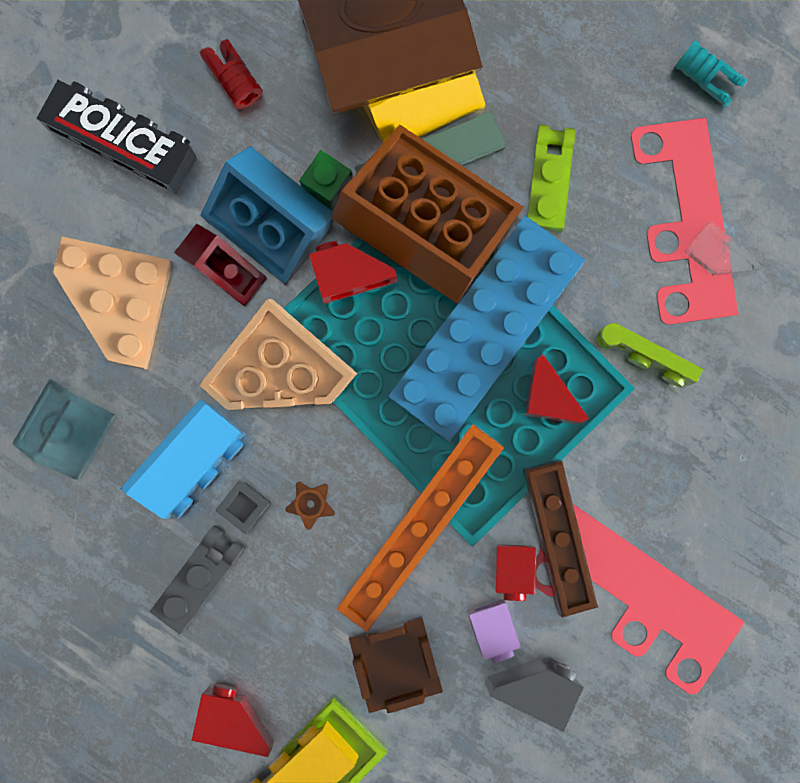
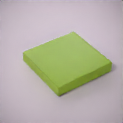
[279,696,388,783]

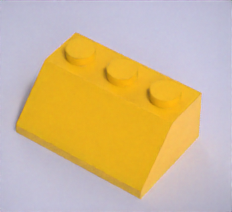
[363,74,486,144]

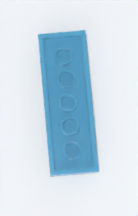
[388,215,586,443]

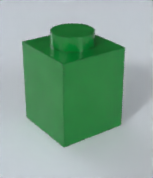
[299,149,353,211]

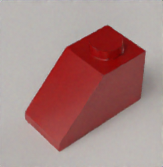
[309,241,397,304]
[191,684,274,757]

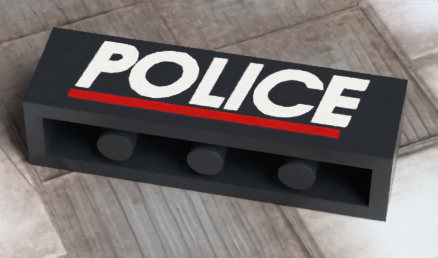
[36,80,197,195]

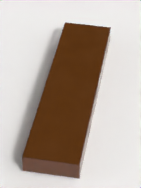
[523,459,598,618]

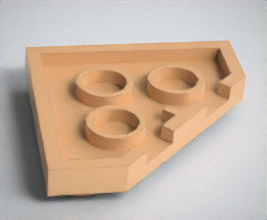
[53,236,173,370]
[199,298,357,410]

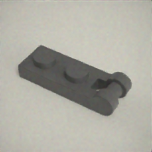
[149,525,245,635]

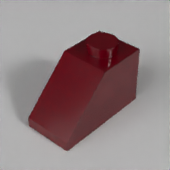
[174,223,266,306]

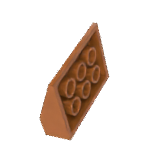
[331,124,524,303]

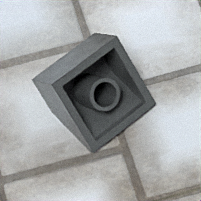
[485,657,584,732]

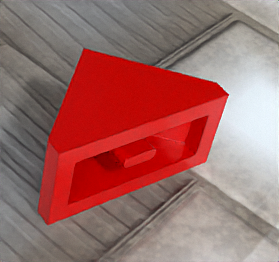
[524,354,589,425]

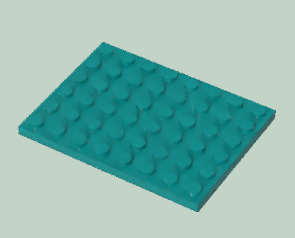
[283,237,635,547]

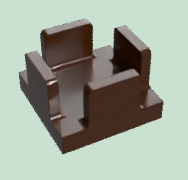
[349,616,443,713]

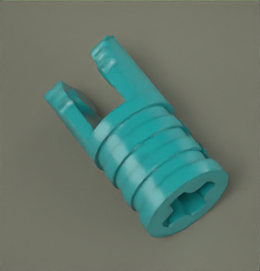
[674,40,748,107]

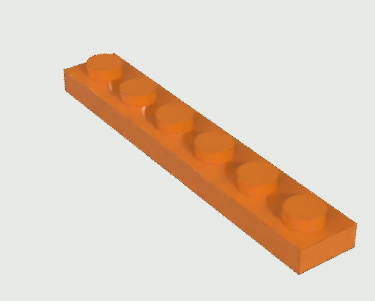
[337,424,504,632]

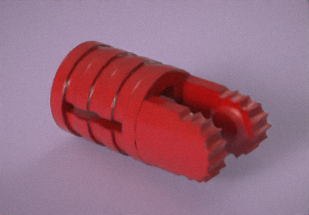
[199,39,263,110]

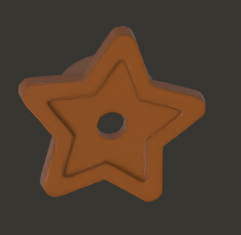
[285,482,334,530]

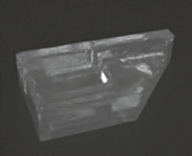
[684,222,764,275]

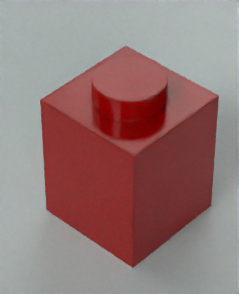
[496,544,536,601]

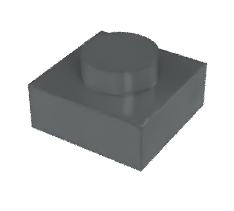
[215,480,270,534]

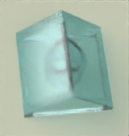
[12,379,116,480]

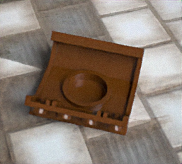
[298,0,483,115]

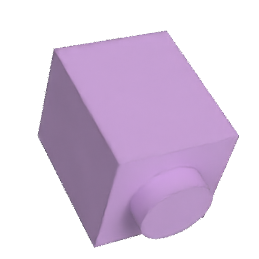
[467,599,521,663]

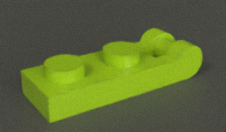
[527,124,576,232]
[596,323,704,387]

